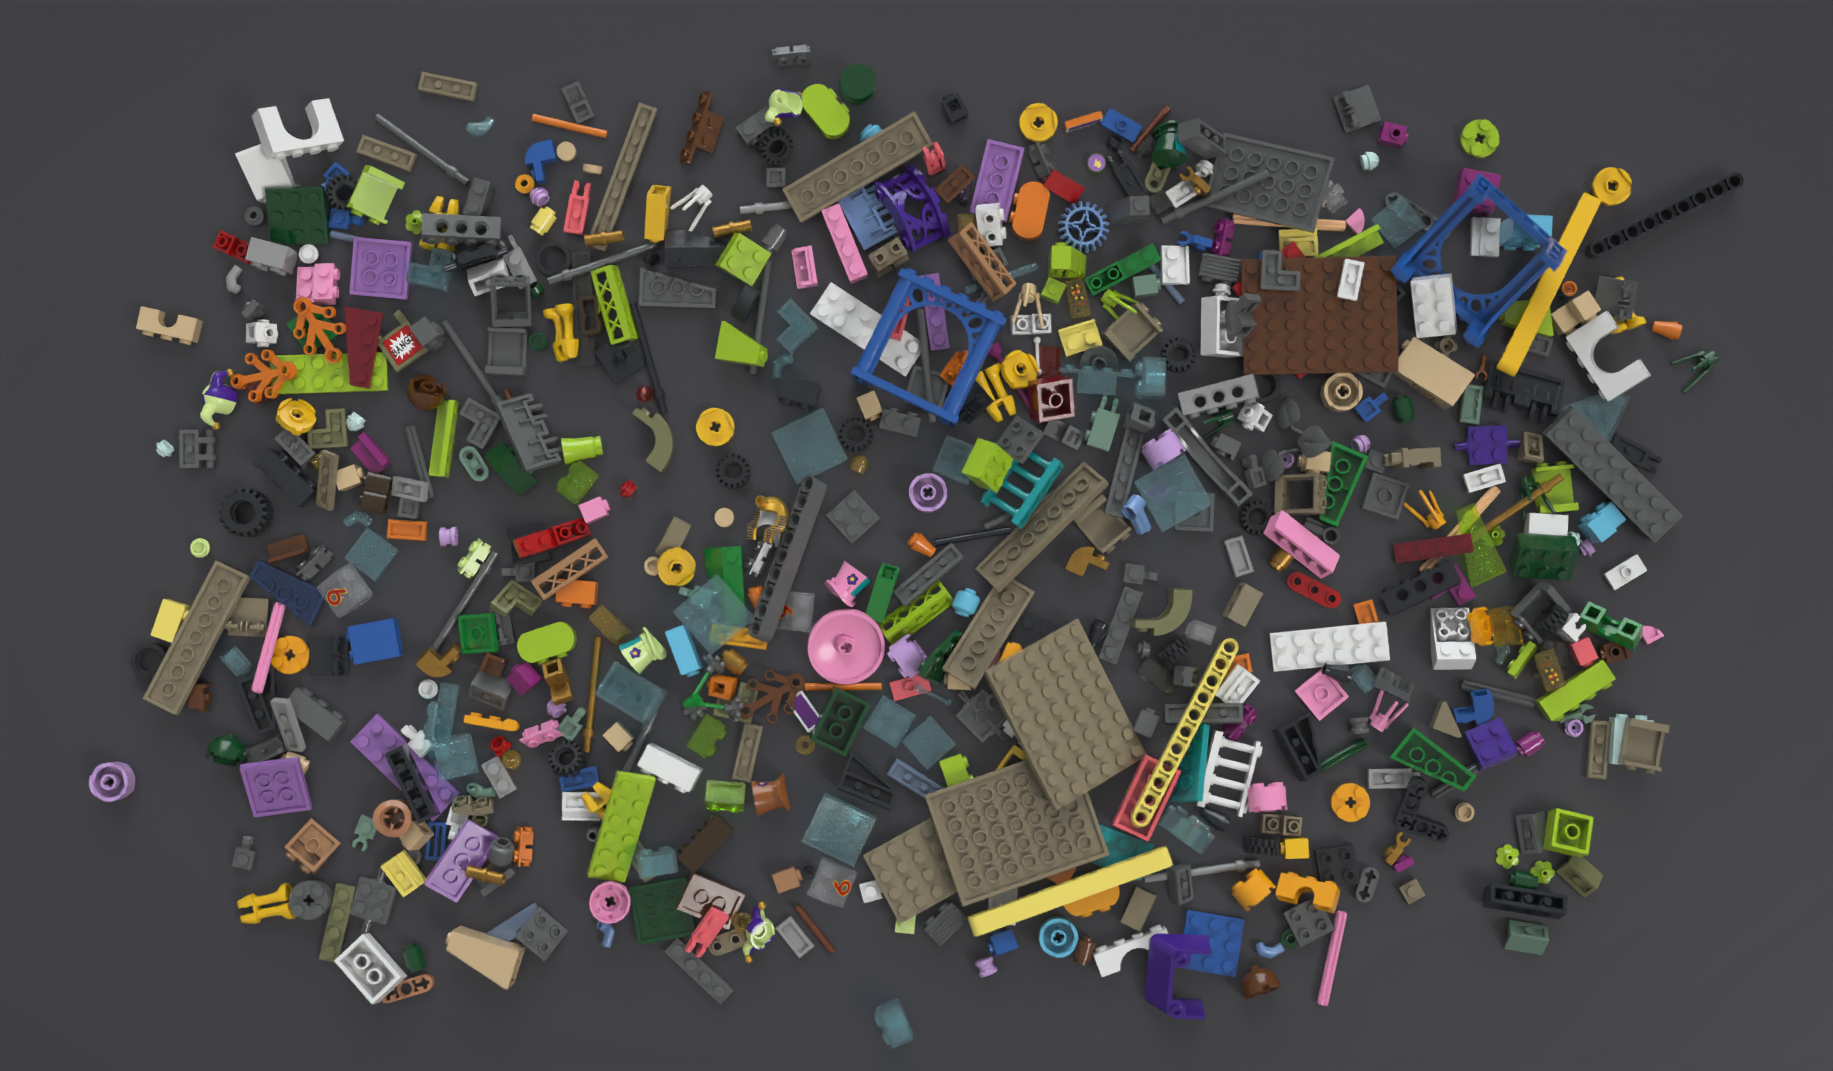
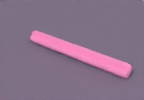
[251,602,285,694]
[1317,911,1347,1006]

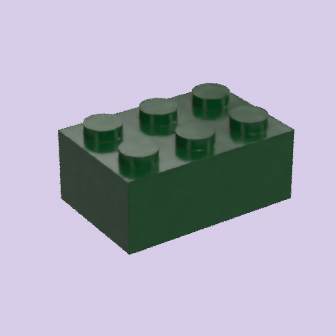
[1509,533,1579,581]
[809,686,871,757]

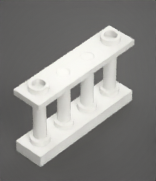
[1195,730,1262,817]

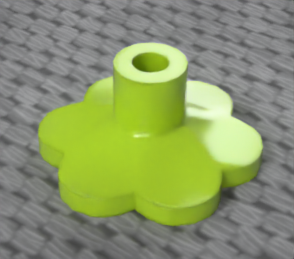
[405,210,422,235]
[1481,525,1505,547]
[1496,844,1519,869]
[1530,860,1555,884]

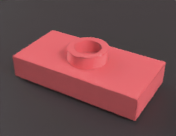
[889,675,931,701]

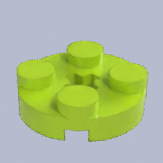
[1459,119,1499,159]

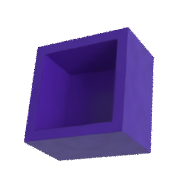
[1463,717,1518,772]

